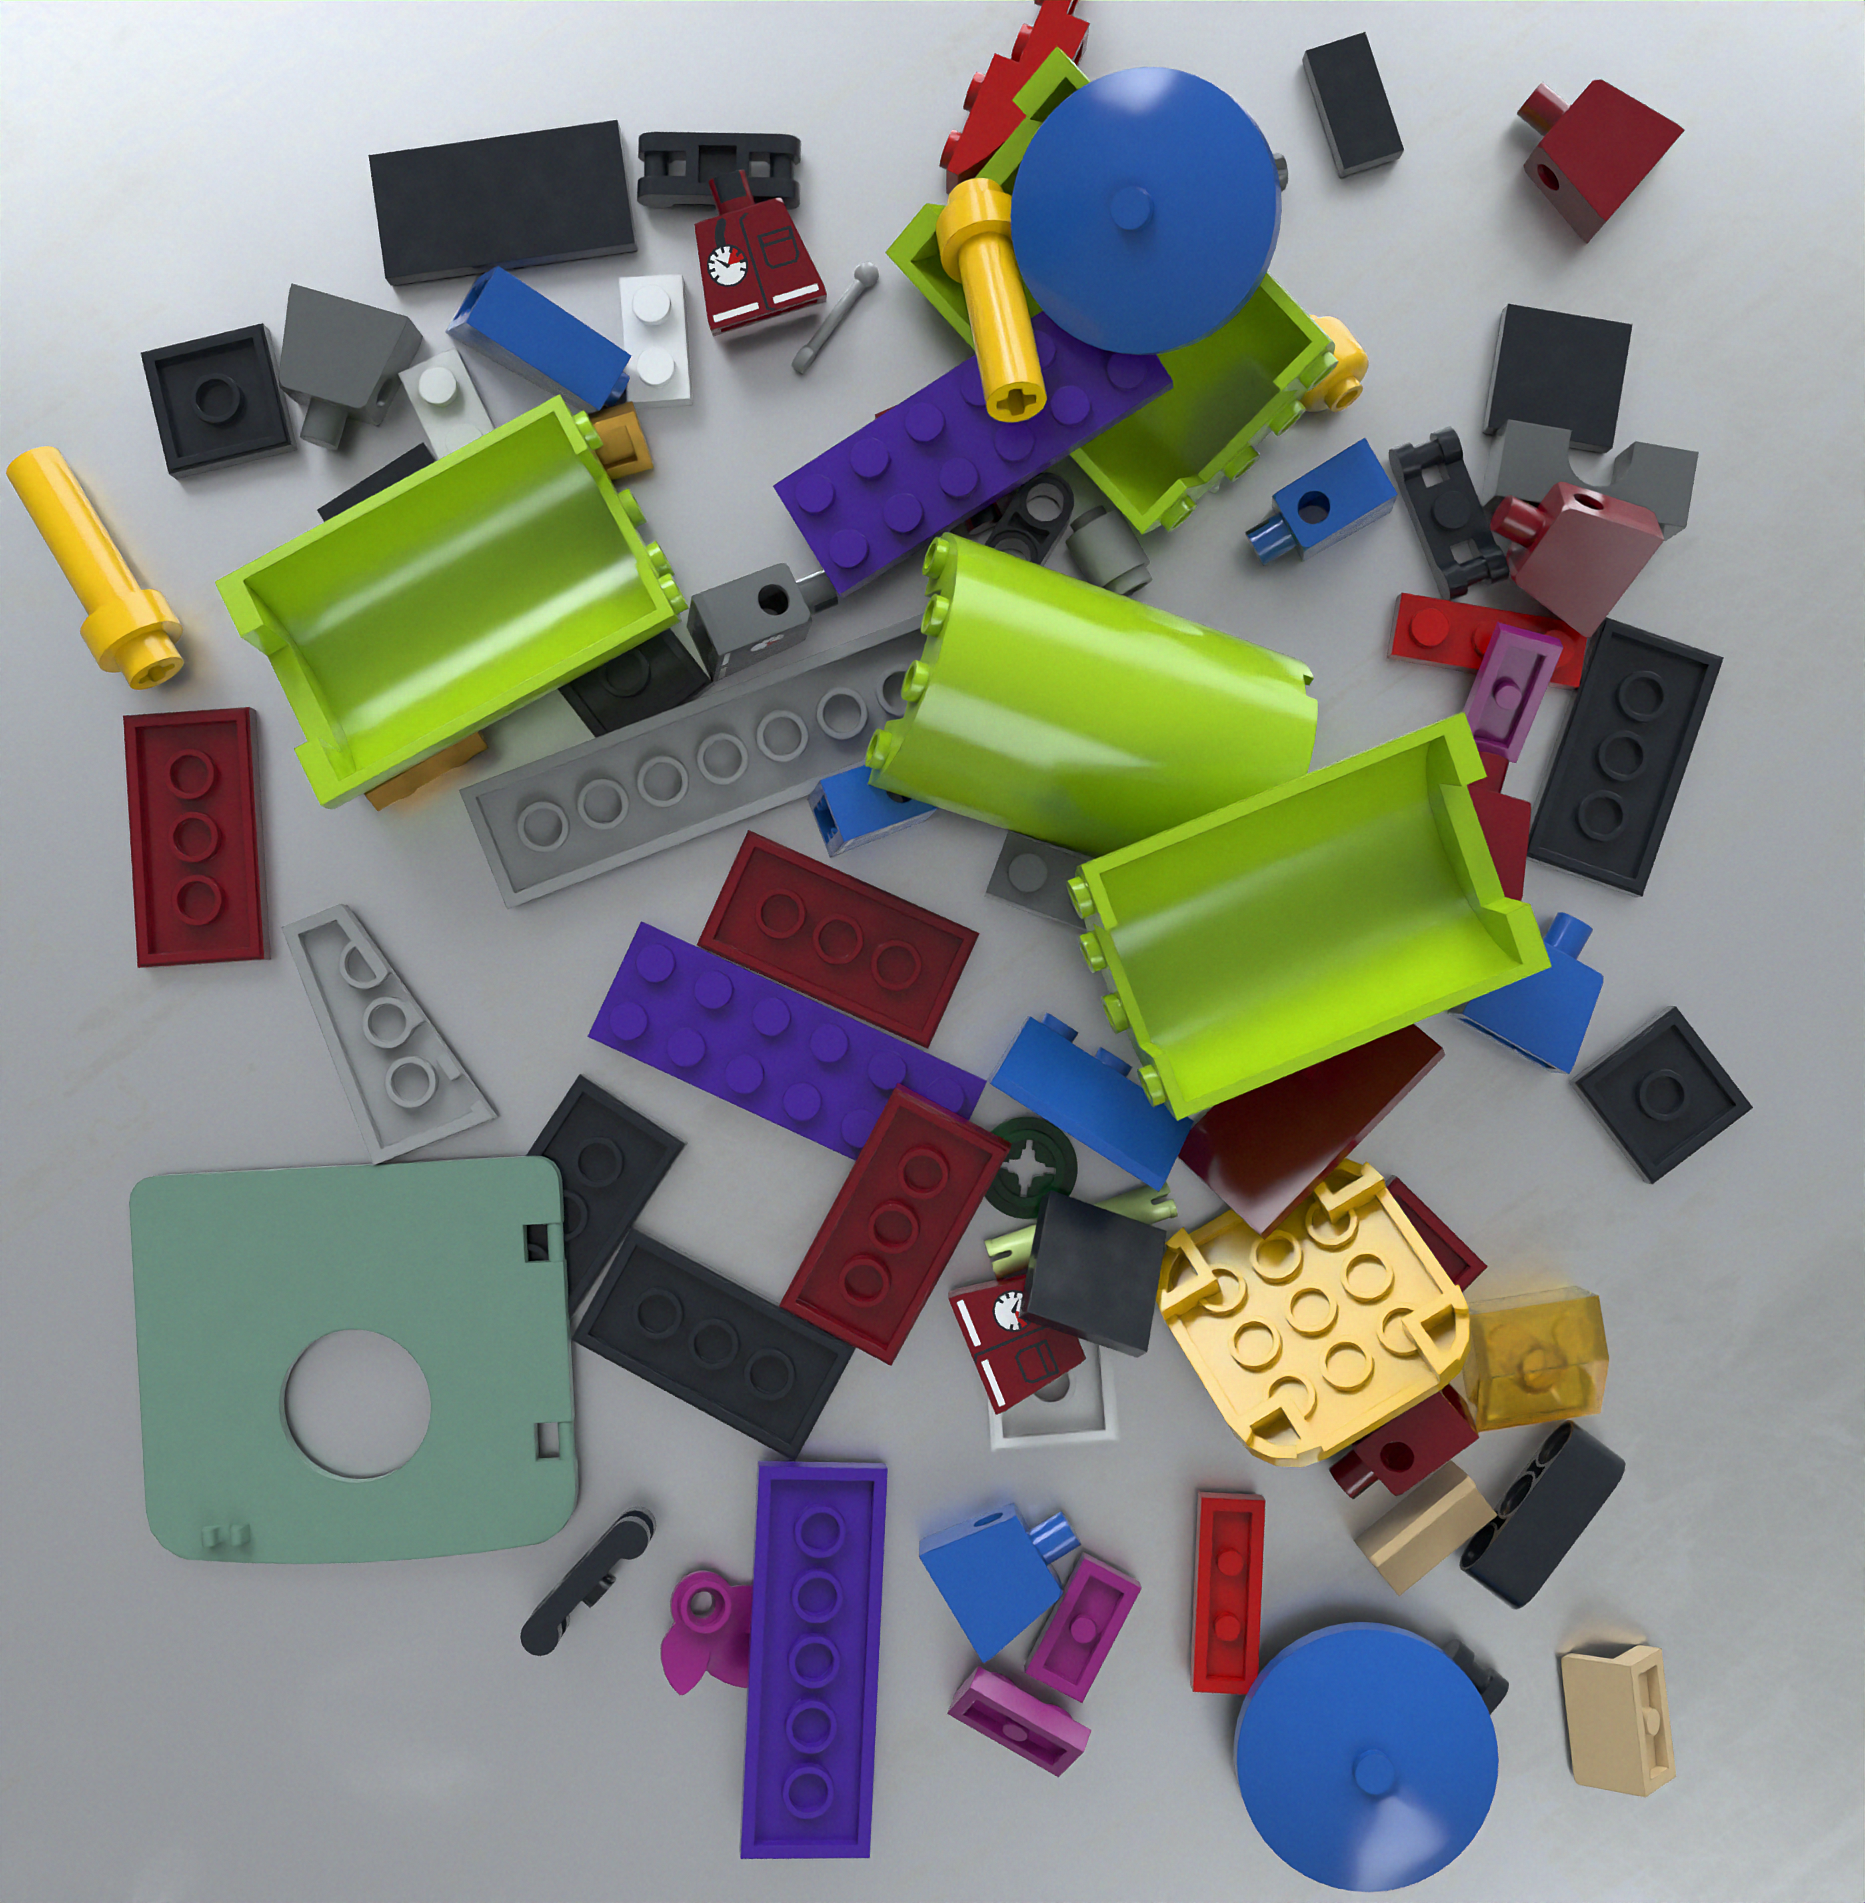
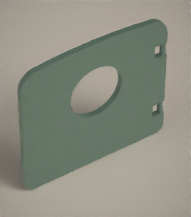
[129,1155,579,1564]

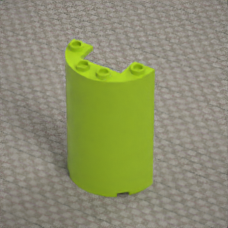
[885,47,1339,534]
[215,394,689,810]
[865,532,1318,859]
[1066,712,1552,1121]

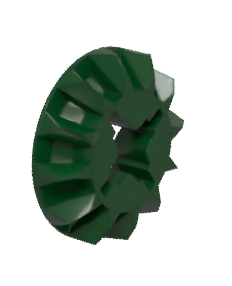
[985,1117,1078,1219]

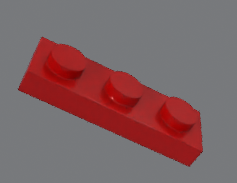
[1386,593,1587,691]
[1190,1492,1266,1695]

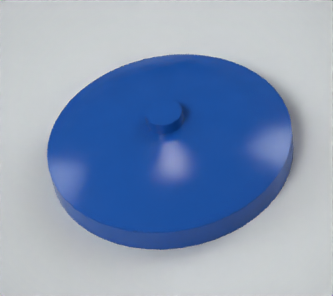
[1010,67,1282,355]
[1233,1622,1499,1892]

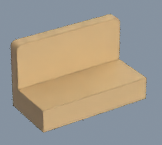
[1353,1460,1497,1596]
[1561,1645,1676,1797]

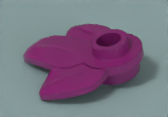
[660,1571,752,1695]

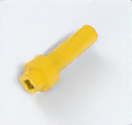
[936,178,1047,422]
[6,446,184,690]

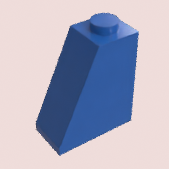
[445,266,632,413]

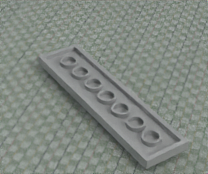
[459,613,928,909]

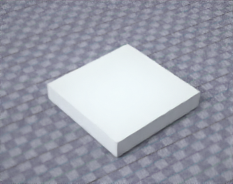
[987,1338,1119,1452]

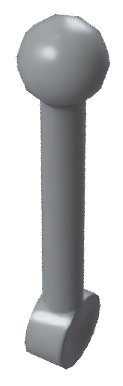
[791,262,879,374]

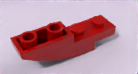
[939,0,1090,195]

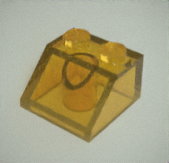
[1462,1286,1609,1432]

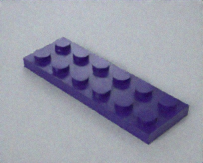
[773,311,1174,599]
[587,921,987,1161]
[739,1461,888,1859]

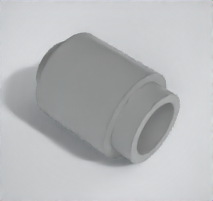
[1065,505,1153,597]

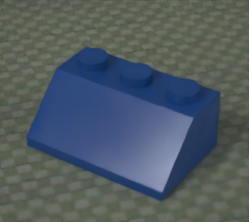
[987,1012,1194,1192]

